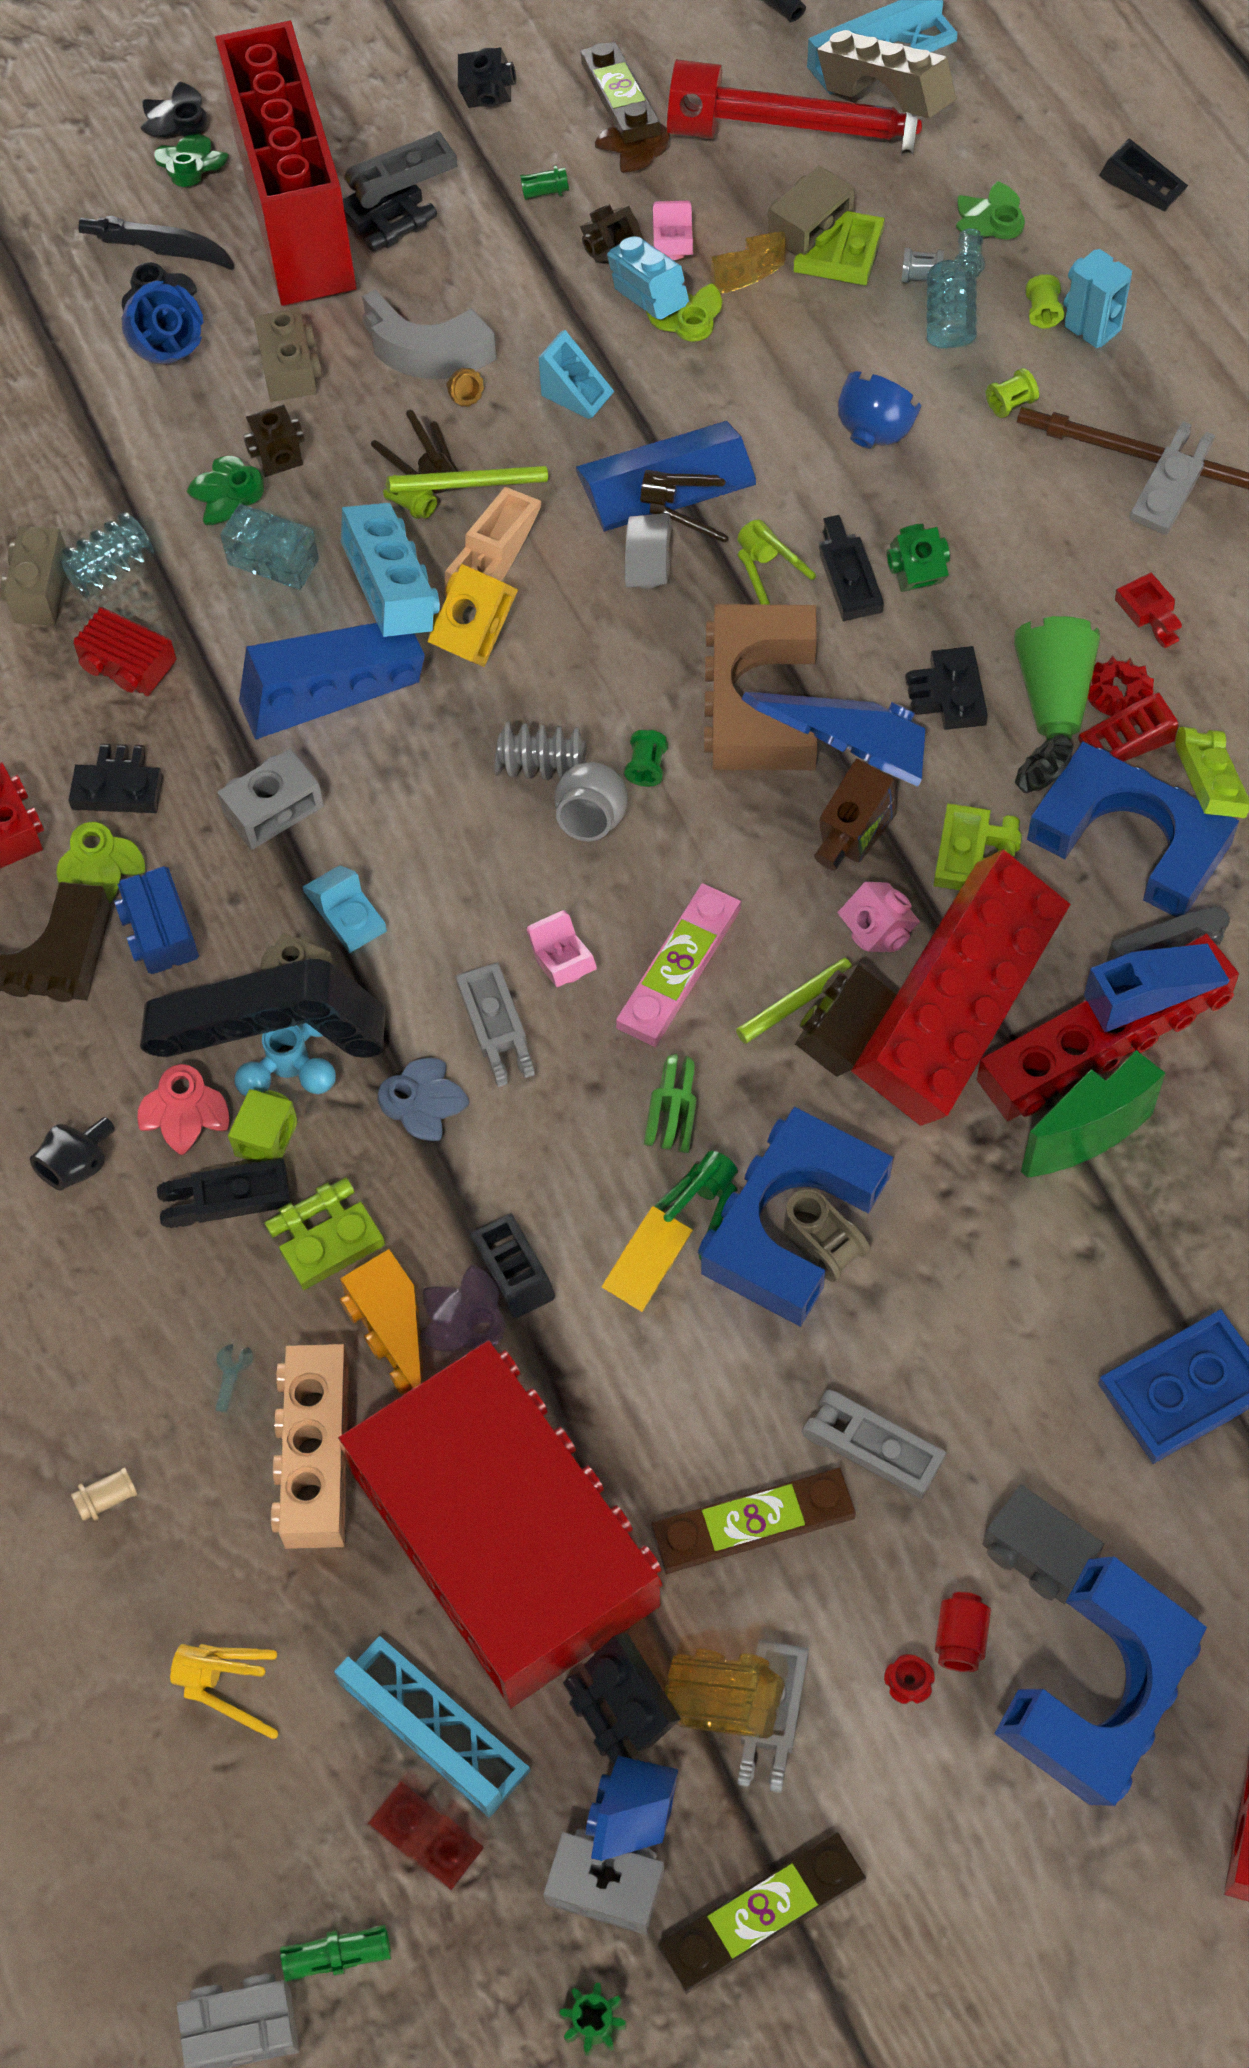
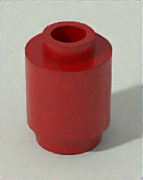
[934,1592,991,1672]

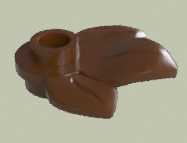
[595,120,670,173]

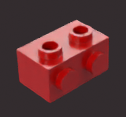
[0,762,44,869]

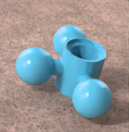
[234,1023,336,1096]

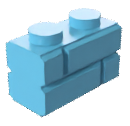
[607,236,689,320]
[1063,249,1132,348]

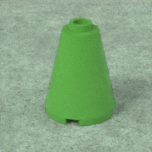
[1014,616,1100,739]

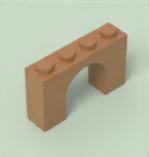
[704,604,817,770]

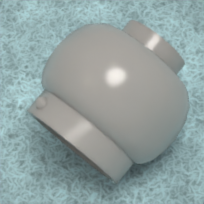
[555,762,628,841]

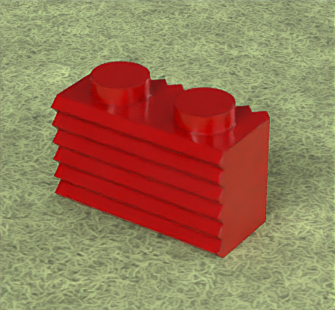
[73,607,177,696]

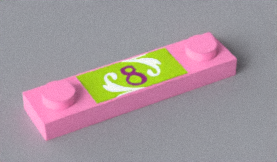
[616,883,741,1047]

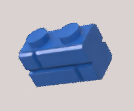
[114,866,199,974]

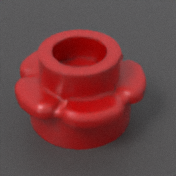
[884,1654,935,1704]

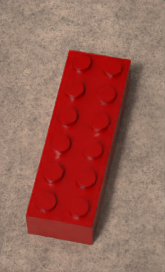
[851,849,1071,1126]

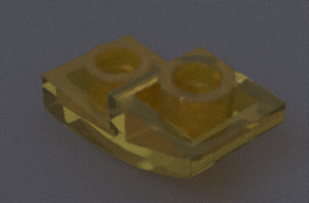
[711,231,785,294]

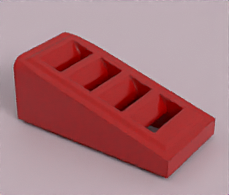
[1078,693,1179,762]

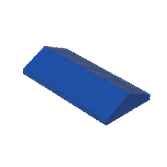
[576,421,756,532]

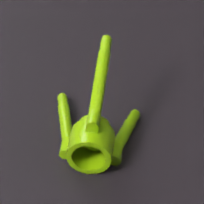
[737,519,816,605]

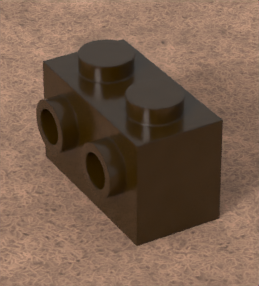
[795,964,897,1077]

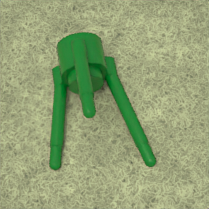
[654,1150,738,1260]

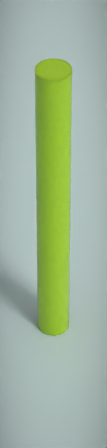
[386,466,548,493]

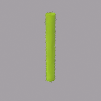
[736,957,853,1044]

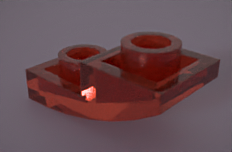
[366,1781,484,1891]

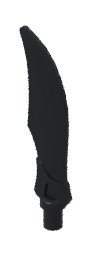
[78,215,234,270]

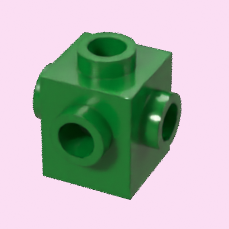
[886,524,950,592]

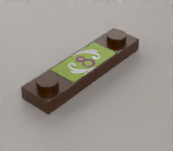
[651,1467,856,1574]

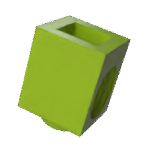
[228,1089,298,1162]

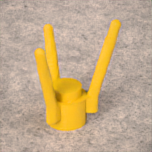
[170,1644,278,1739]

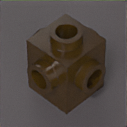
[580,204,644,263]
[243,404,305,477]

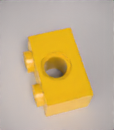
[427,564,518,667]

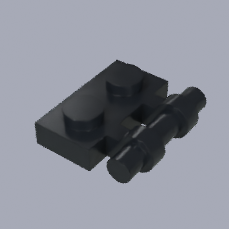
[343,184,437,252]
[563,1632,681,1766]

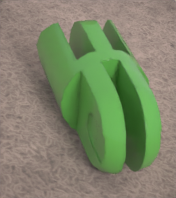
[644,1054,697,1153]

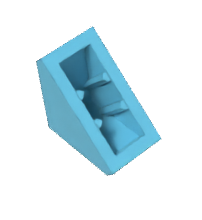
[539,330,614,419]

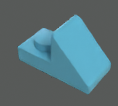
[303,865,387,953]

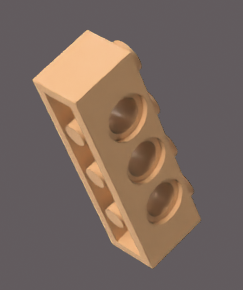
[271,1344,349,1549]

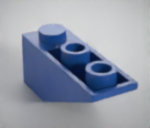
[1084,944,1229,1032]

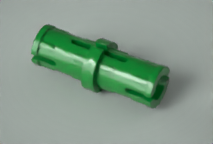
[280,1924,392,1982]

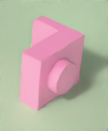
[653,200,693,260]
[526,910,597,987]

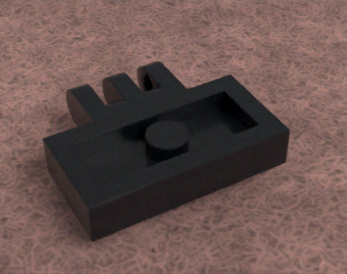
[905,646,988,730]
[68,744,163,813]

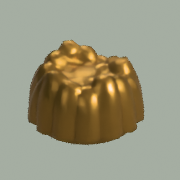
[446,368,484,407]

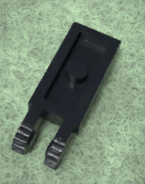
[157,1158,291,1228]

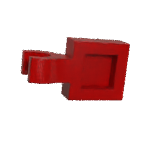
[1115,572,1182,648]

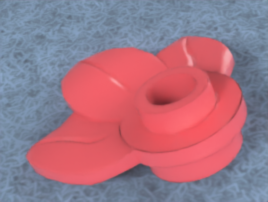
[137,1064,230,1155]

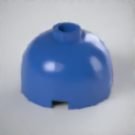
[121,281,204,365]
[838,371,921,449]

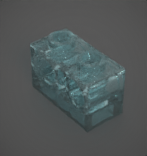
[220,503,319,590]

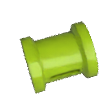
[1025,274,1065,329]
[985,368,1039,418]

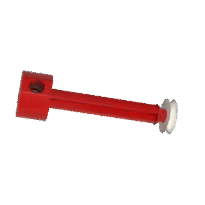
[667,59,922,156]

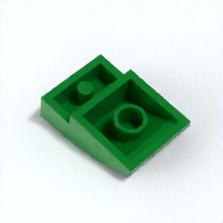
[1021,1050,1166,1178]

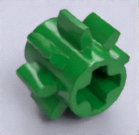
[559,1982,627,2056]

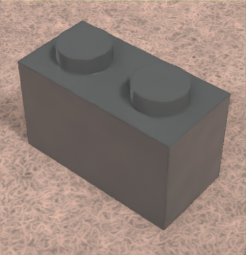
[982,1484,1105,1605]

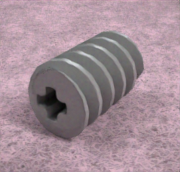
[495,721,587,780]

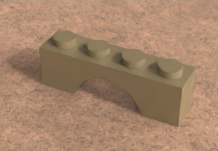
[817,30,957,119]

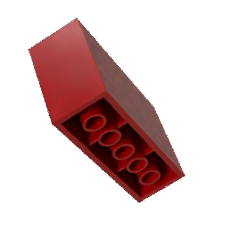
[215,20,357,306]
[338,1340,663,1709]

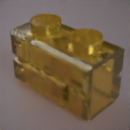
[664,1648,785,1739]

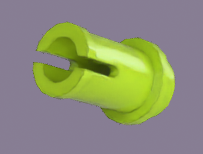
[383,475,437,519]

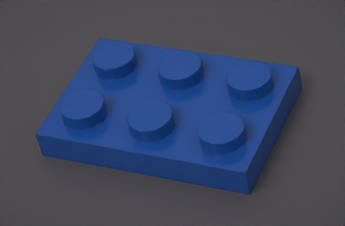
[1098,1309,1249,1464]

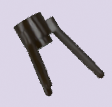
[371,409,459,494]
[640,470,729,543]

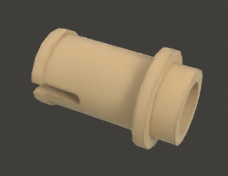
[70,1467,138,1521]

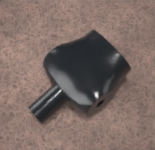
[29,1117,115,1191]

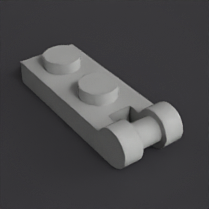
[801,1390,947,1499]

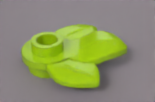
[646,283,722,342]
[56,822,146,904]

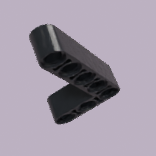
[140,959,386,1058]

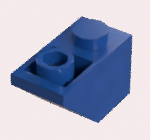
[585,1756,679,1861]

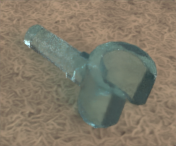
[215,1344,253,1413]

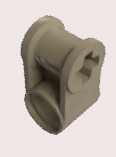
[784,1189,870,1282]

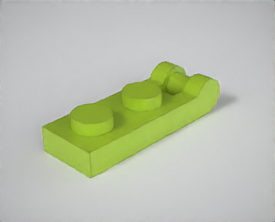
[1175,727,1249,818]

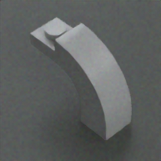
[362,289,497,379]

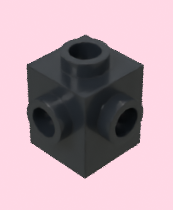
[457,47,517,108]

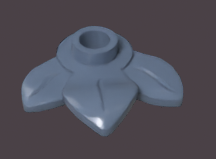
[377,1058,469,1141]

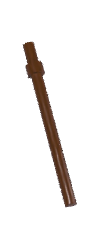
[1017,407,1249,490]

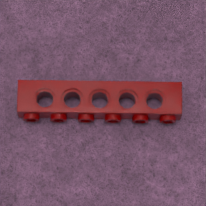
[976,933,1239,1122]

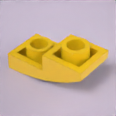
[601,1206,694,1312]

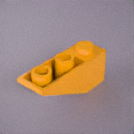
[339,1249,424,1396]

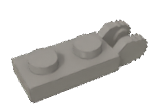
[1130,421,1215,536]
[455,962,535,1087]
[738,1639,809,1792]

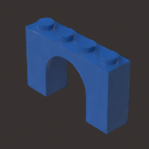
[1027,742,1239,917]
[698,1107,893,1327]
[994,1556,1207,1806]

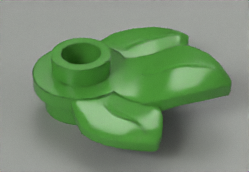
[956,181,1025,239]

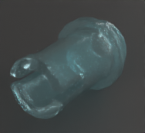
[954,228,985,279]

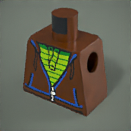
[814,758,897,871]

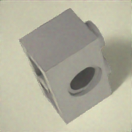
[217,748,324,850]

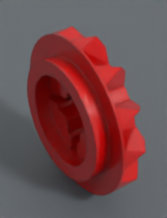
[1087,656,1154,716]

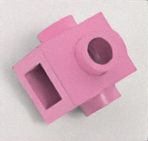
[837,882,920,952]

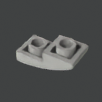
[625,513,672,589]

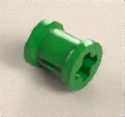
[624,730,668,787]

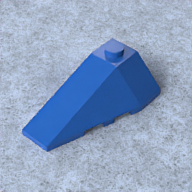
[741,692,925,787]

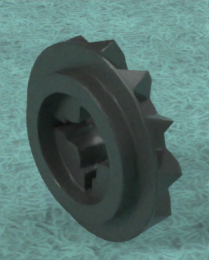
[1015,734,1074,793]

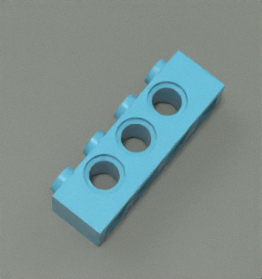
[341,503,440,637]

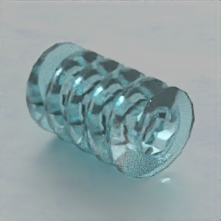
[926,260,977,348]
[61,512,154,598]

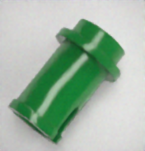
[520,165,570,200]

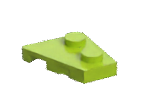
[794,211,885,286]

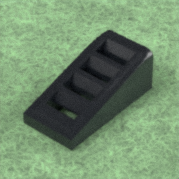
[1099,138,1188,212]
[470,1213,555,1318]

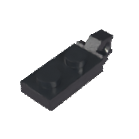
[819,515,884,621]

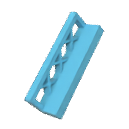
[807,0,958,95]
[334,1636,531,1818]

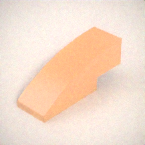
[445,487,541,608]

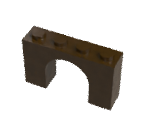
[0,882,111,1002]

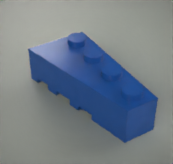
[239,623,425,740]

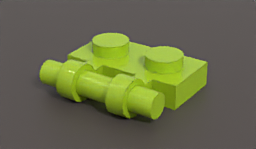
[933,803,1022,890]
[264,1177,385,1291]

